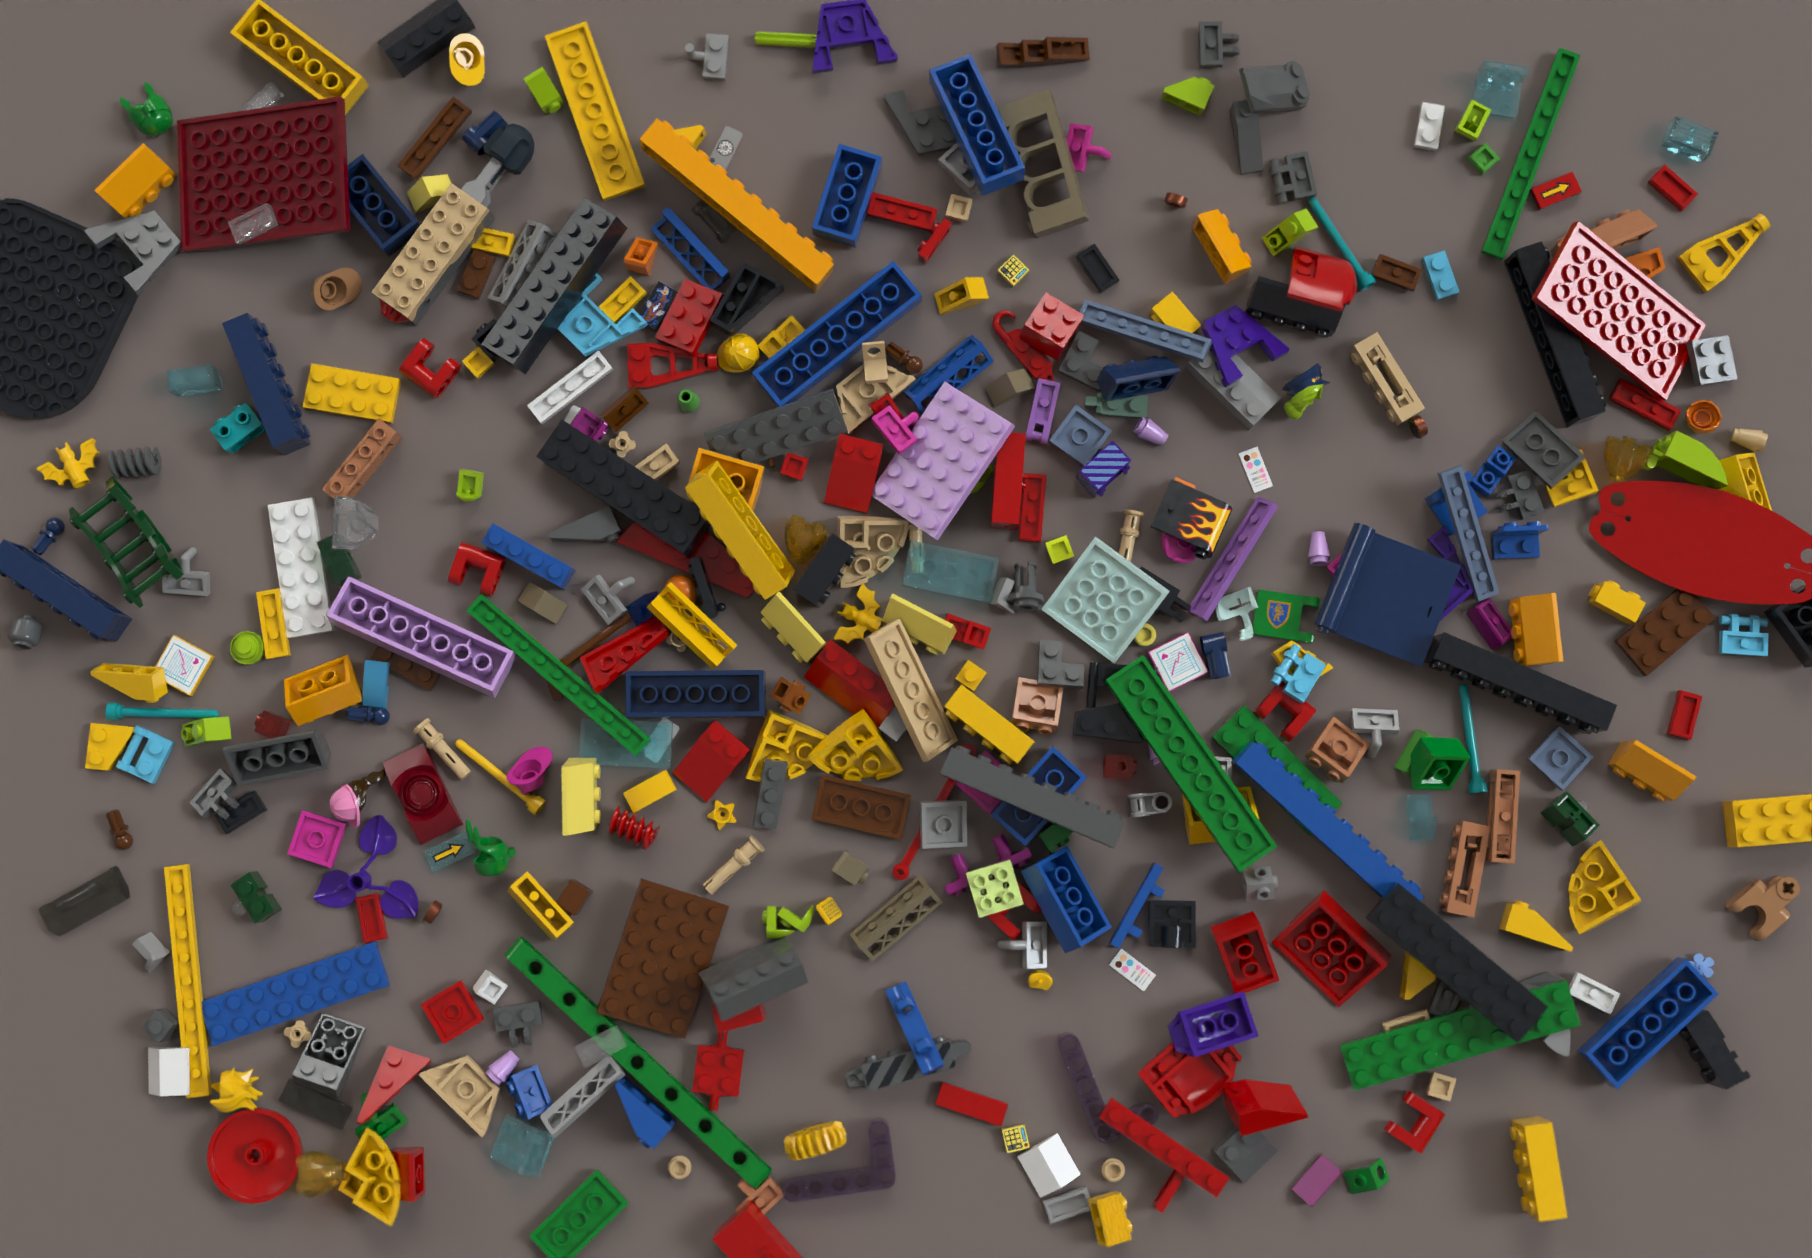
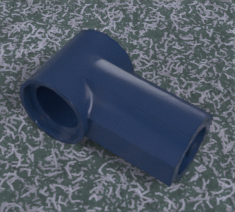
[462,110,508,156]
[1200,632,1231,680]

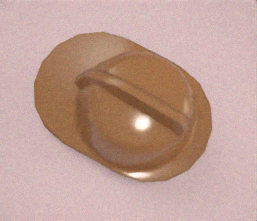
[310,267,362,311]

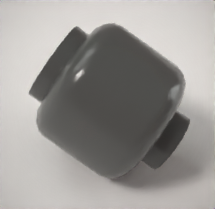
[8,615,43,650]

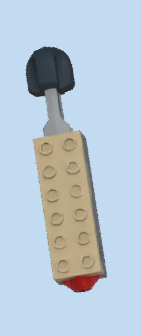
[372,123,535,326]

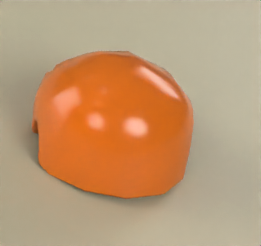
[1685,400,1722,434]
[664,574,698,603]

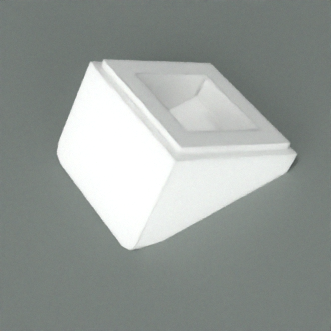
[473,970,508,1005]

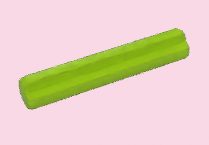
[755,31,817,48]

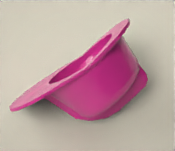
[506,747,553,795]

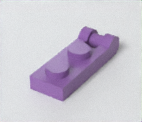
[1026,378,1061,445]

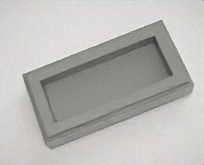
[1042,1186,1090,1224]

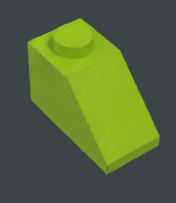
[523,67,564,115]
[1161,77,1215,116]

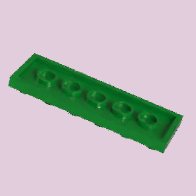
[1212,705,1342,835]

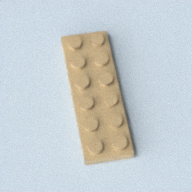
[864,618,958,762]

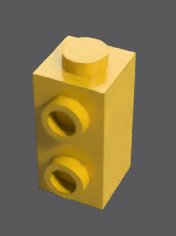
[1588,580,1646,625]

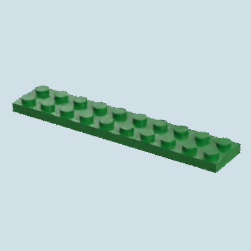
[1105,655,1277,873]
[1339,979,1581,1091]

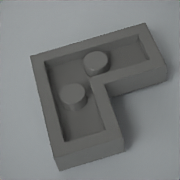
[1058,331,1103,391]
[1037,640,1084,689]

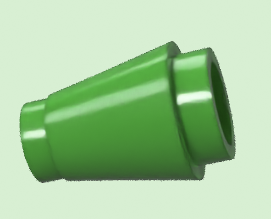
[677,390,700,413]

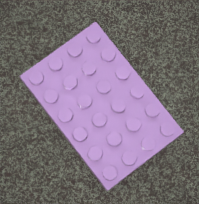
[872,382,1015,540]

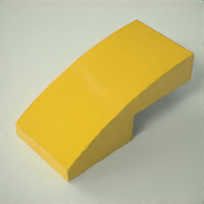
[758,315,806,358]
[623,770,677,813]

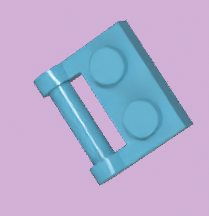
[116,725,175,784]

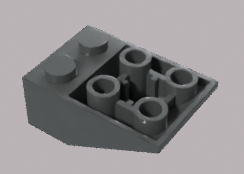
[292,1013,366,1099]

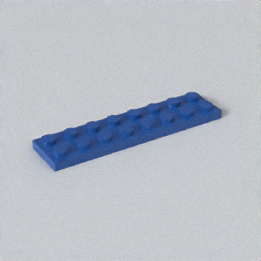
[202,941,390,1046]

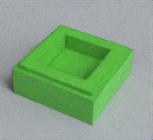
[1467,142,1500,175]

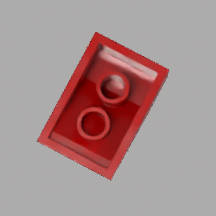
[824,434,884,514]
[672,720,752,802]
[1210,911,1279,994]
[1223,1079,1308,1136]

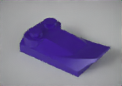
[1168,991,1258,1057]

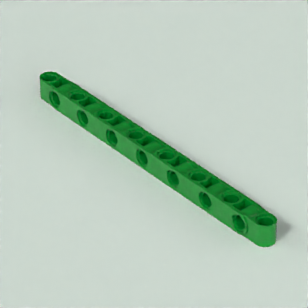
[504,936,773,1189]

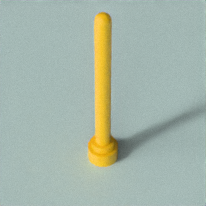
[455,739,547,815]

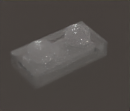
[228,203,278,244]
[574,1025,628,1068]

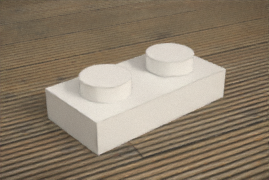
[1414,102,1444,151]
[1569,972,1620,1014]

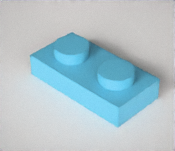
[1421,250,1460,301]

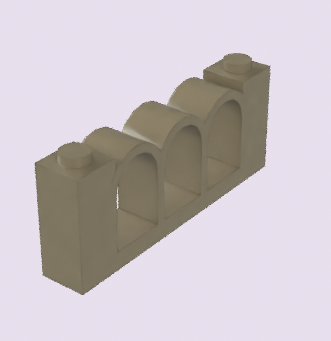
[998,89,1089,238]

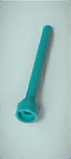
[1308,197,1376,291]
[1459,684,1488,794]
[106,702,219,721]

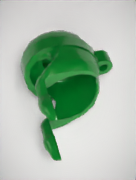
[120,82,173,137]
[465,819,516,877]

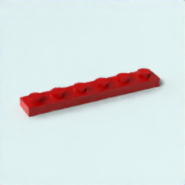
[1098,1097,1229,1198]

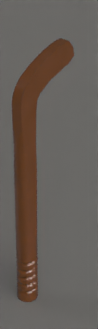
[547,612,633,701]

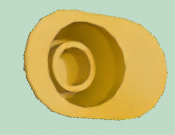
[449,33,485,86]

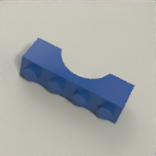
[481,523,576,590]

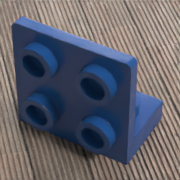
[1424,471,1487,536]
[1491,522,1549,560]

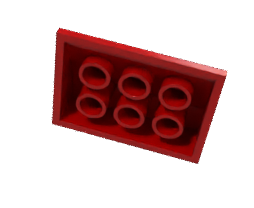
[1272,890,1391,1007]

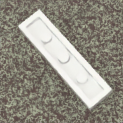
[527,350,613,424]

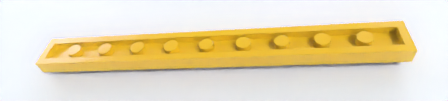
[164,864,212,1098]

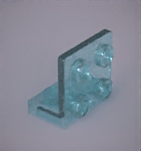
[1473,60,1529,119]
[490,1114,554,1176]

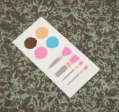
[1239,447,1273,493]
[1109,948,1156,991]

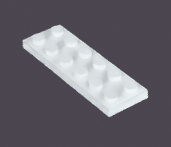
[268,497,334,639]

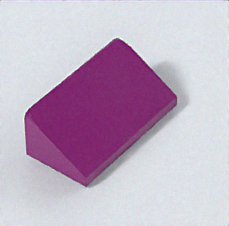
[1466,598,1512,650]
[1291,1154,1342,1207]

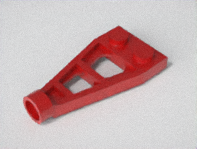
[627,343,719,389]

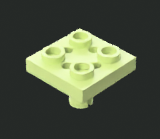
[966,859,1023,918]

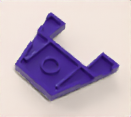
[812,0,898,74]
[1201,305,1290,388]
[1427,526,1474,621]

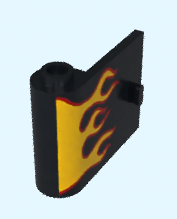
[1150,479,1232,560]

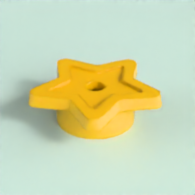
[707,800,736,830]

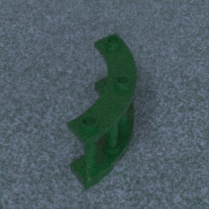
[69,476,184,608]

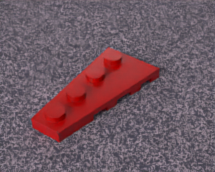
[580,616,670,694]

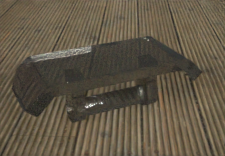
[39,866,130,936]

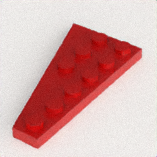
[616,522,755,599]

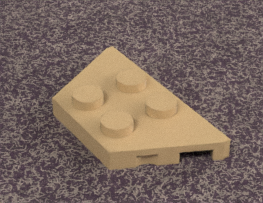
[836,364,916,435]
[419,1055,501,1137]

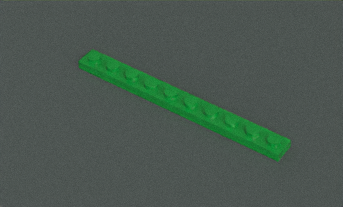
[1480,48,1581,261]
[466,594,652,757]

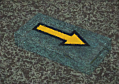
[424,832,476,872]

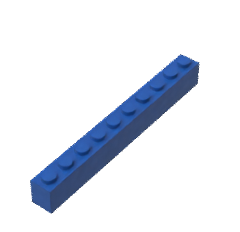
[1231,741,1424,901]

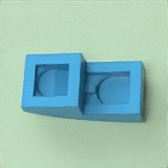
[363,660,390,708]

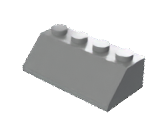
[1185,350,1281,430]

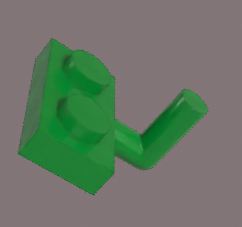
[355,1093,408,1140]

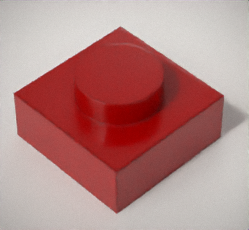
[780,452,809,482]

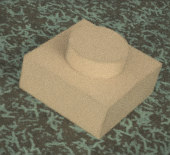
[946,194,973,223]
[1426,1071,1456,1101]

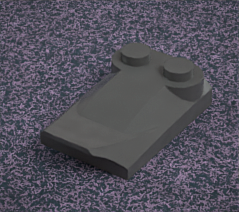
[1239,61,1310,112]

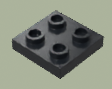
[1148,900,1196,948]

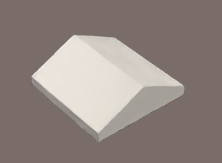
[148,1047,190,1096]
[1017,1133,1081,1198]

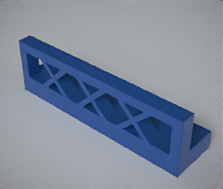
[650,206,731,290]
[903,335,994,414]

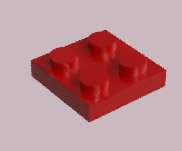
[420,980,485,1044]

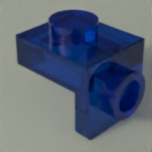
[626,591,659,627]

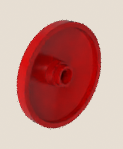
[207,1108,303,1204]

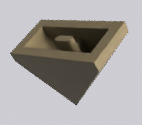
[985,368,1035,408]
[518,581,568,624]

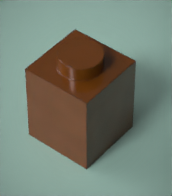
[556,879,593,916]

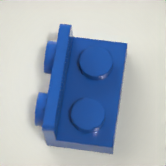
[506,1065,552,1120]

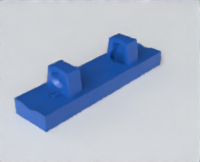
[1109,863,1165,949]
[885,981,945,1076]

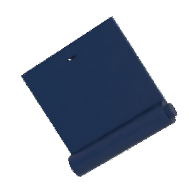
[1314,523,1461,667]

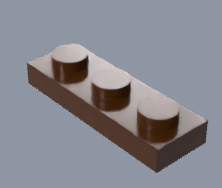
[371,646,441,691]

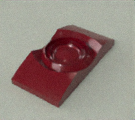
[383,743,464,845]

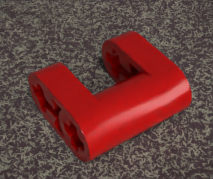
[399,338,461,399]
[448,542,506,597]
[1253,681,1316,742]
[987,881,1041,940]
[1383,1090,1446,1154]

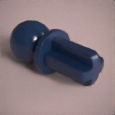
[31,518,65,555]
[346,706,390,725]

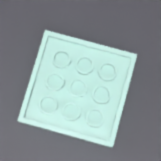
[1042,536,1169,664]

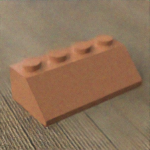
[1551,209,1658,257]

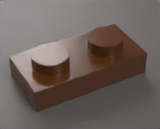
[457,249,496,300]
[1372,254,1422,292]
[600,385,649,433]

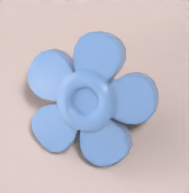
[1689,953,1714,978]

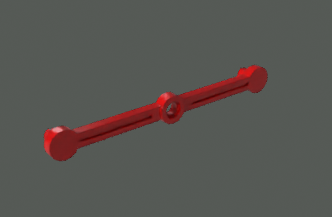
[892,743,976,880]

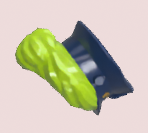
[1282,363,1330,420]

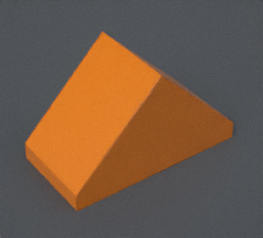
[624,237,658,276]

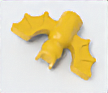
[37,438,100,489]
[834,584,883,645]

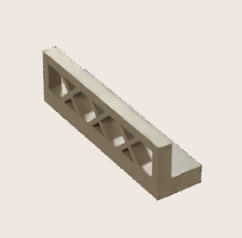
[850,875,943,962]

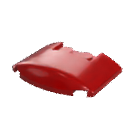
[1286,246,1357,312]
[1137,1042,1242,1118]

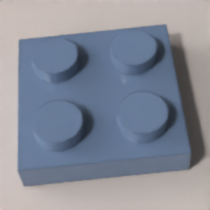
[1049,405,1112,467]
[1527,726,1593,791]

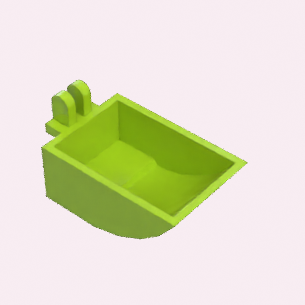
[1642,431,1728,489]

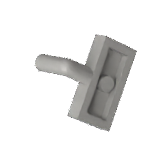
[685,33,729,81]
[162,547,211,596]
[581,574,635,625]
[1350,708,1400,758]
[997,921,1047,969]

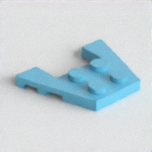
[558,273,648,357]

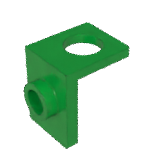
[1343,1158,1390,1194]

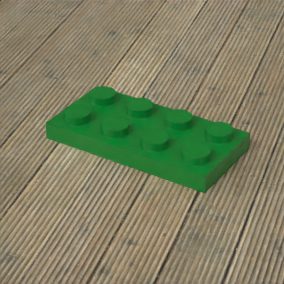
[529,1169,630,1258]

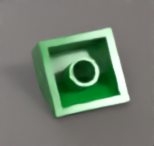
[1411,737,1471,790]

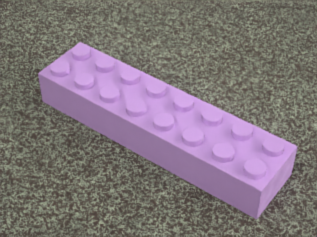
[326,576,516,699]

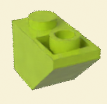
[1262,209,1318,256]
[181,716,232,747]

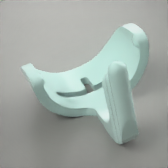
[1215,587,1258,641]

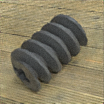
[108,447,161,479]

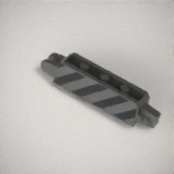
[845,1036,971,1091]

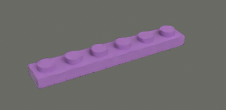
[1188,497,1278,621]

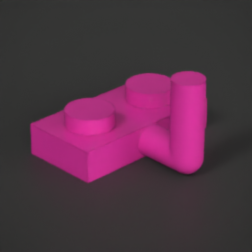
[1061,123,1112,172]
[871,405,919,455]

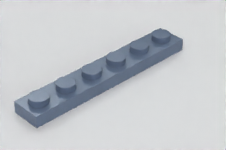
[1080,299,1212,363]
[1437,465,1500,601]

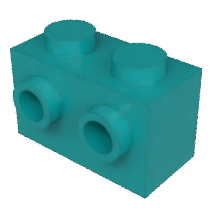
[209,403,265,455]

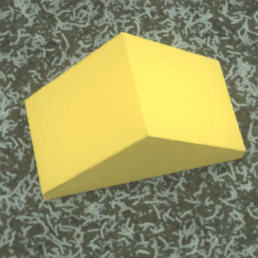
[407,174,451,213]

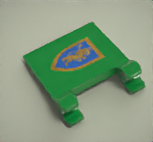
[1253,589,1320,643]

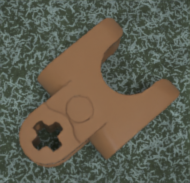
[1725,876,1800,941]

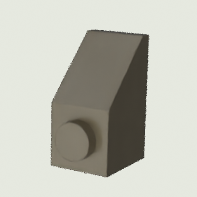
[832,851,869,886]

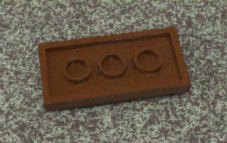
[1614,589,1716,676]
[812,774,911,840]

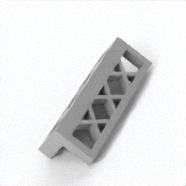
[488,220,558,308]
[539,1054,625,1138]

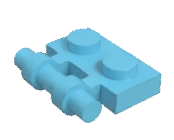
[1719,614,1769,657]
[1270,644,1326,704]

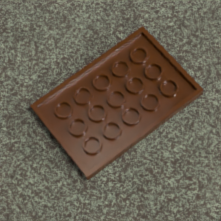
[596,878,729,1039]

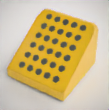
[815,897,842,925]

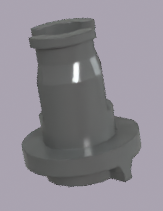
[1007,561,1044,612]

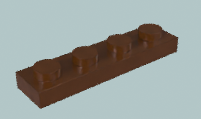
[398,96,472,181]

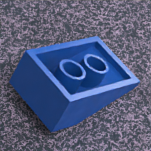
[615,1076,677,1149]

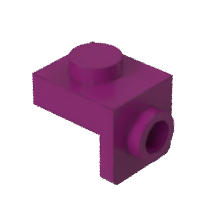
[570,407,608,441]

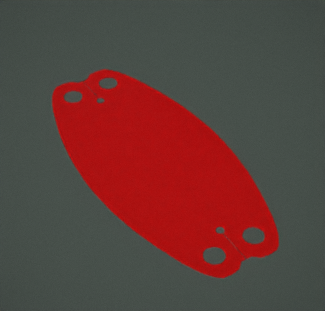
[1588,481,1812,604]

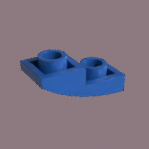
[1469,445,1516,497]

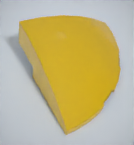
[745,709,827,782]
[808,709,903,781]
[1568,840,1642,935]
[338,1128,401,1226]

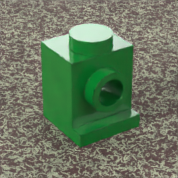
[1037,823,1073,854]

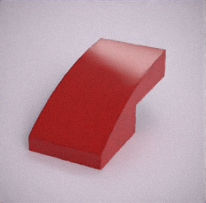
[944,613,991,650]

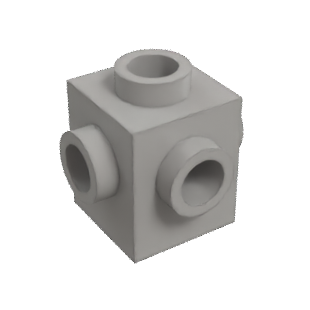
[1242,866,1278,902]

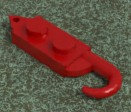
[992,310,1054,381]

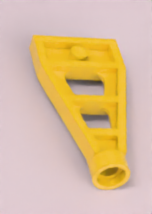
[1677,213,1770,293]

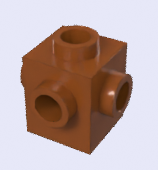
[769,677,811,714]

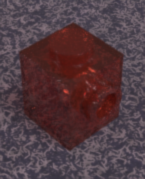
[254,710,292,738]
[1103,754,1137,779]

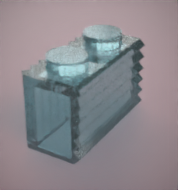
[1661,116,1719,162]
[167,364,222,397]

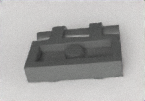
[1269,151,1317,204]

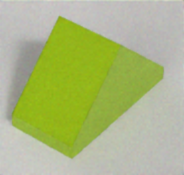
[1454,100,1491,141]

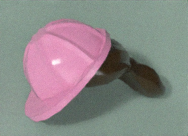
[330,769,386,828]

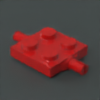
[692,1031,744,1111]

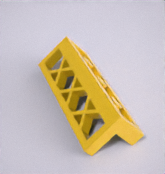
[647,582,737,670]

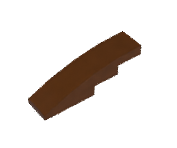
[996,37,1090,67]

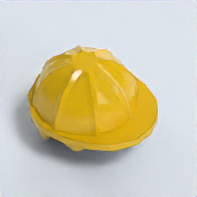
[717,333,760,373]

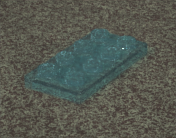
[901,540,999,603]
[579,718,673,768]

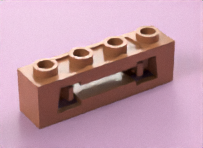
[322,419,403,507]
[1485,769,1520,864]
[1439,821,1491,917]

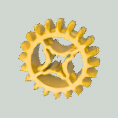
[783,1121,847,1160]

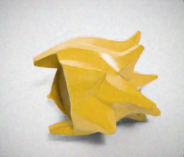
[210,1068,263,1113]

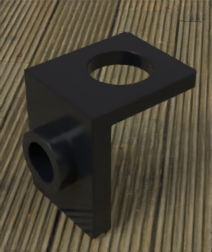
[472,319,497,362]

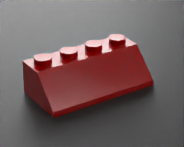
[804,639,896,729]

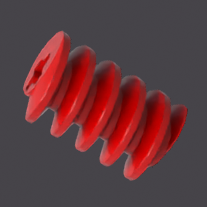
[609,806,660,850]

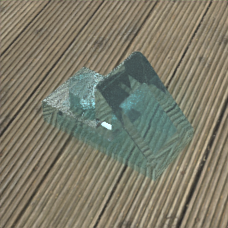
[1406,794,1437,841]

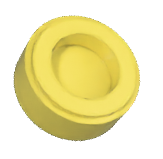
[1134,623,1156,647]

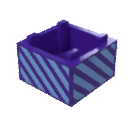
[1076,440,1131,497]

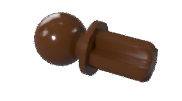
[885,342,923,374]
[106,809,133,850]

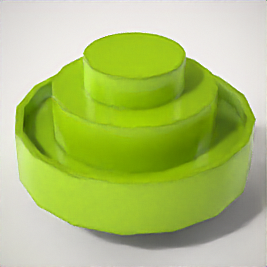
[230,631,265,665]

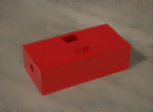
[990,432,1027,530]
[712,1200,803,1258]

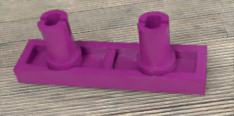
[944,834,1032,897]

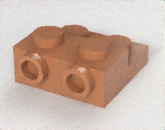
[1011,677,1063,736]
[1304,716,1370,783]

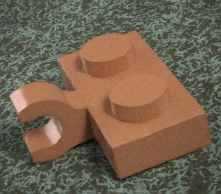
[735,1176,785,1214]

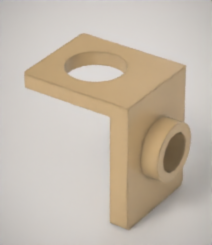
[862,341,888,384]

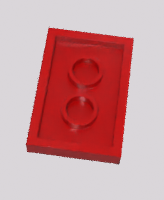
[655,279,724,356]

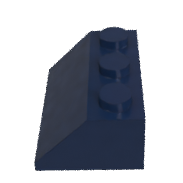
[1097,356,1180,402]

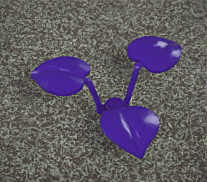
[313,815,419,919]

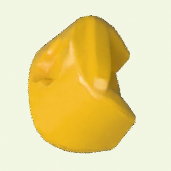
[1028,970,1053,990]

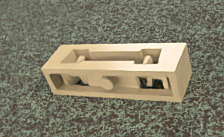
[1350,332,1425,426]

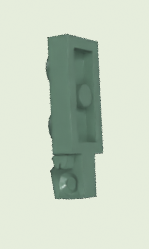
[1084,393,1148,419]

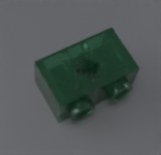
[316,533,362,587]

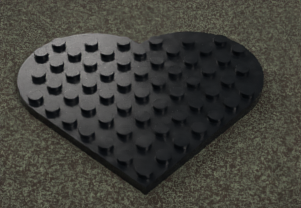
[0,198,142,419]

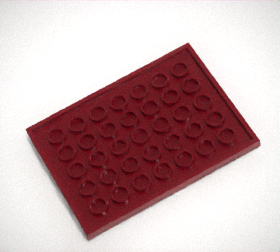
[177,96,350,253]

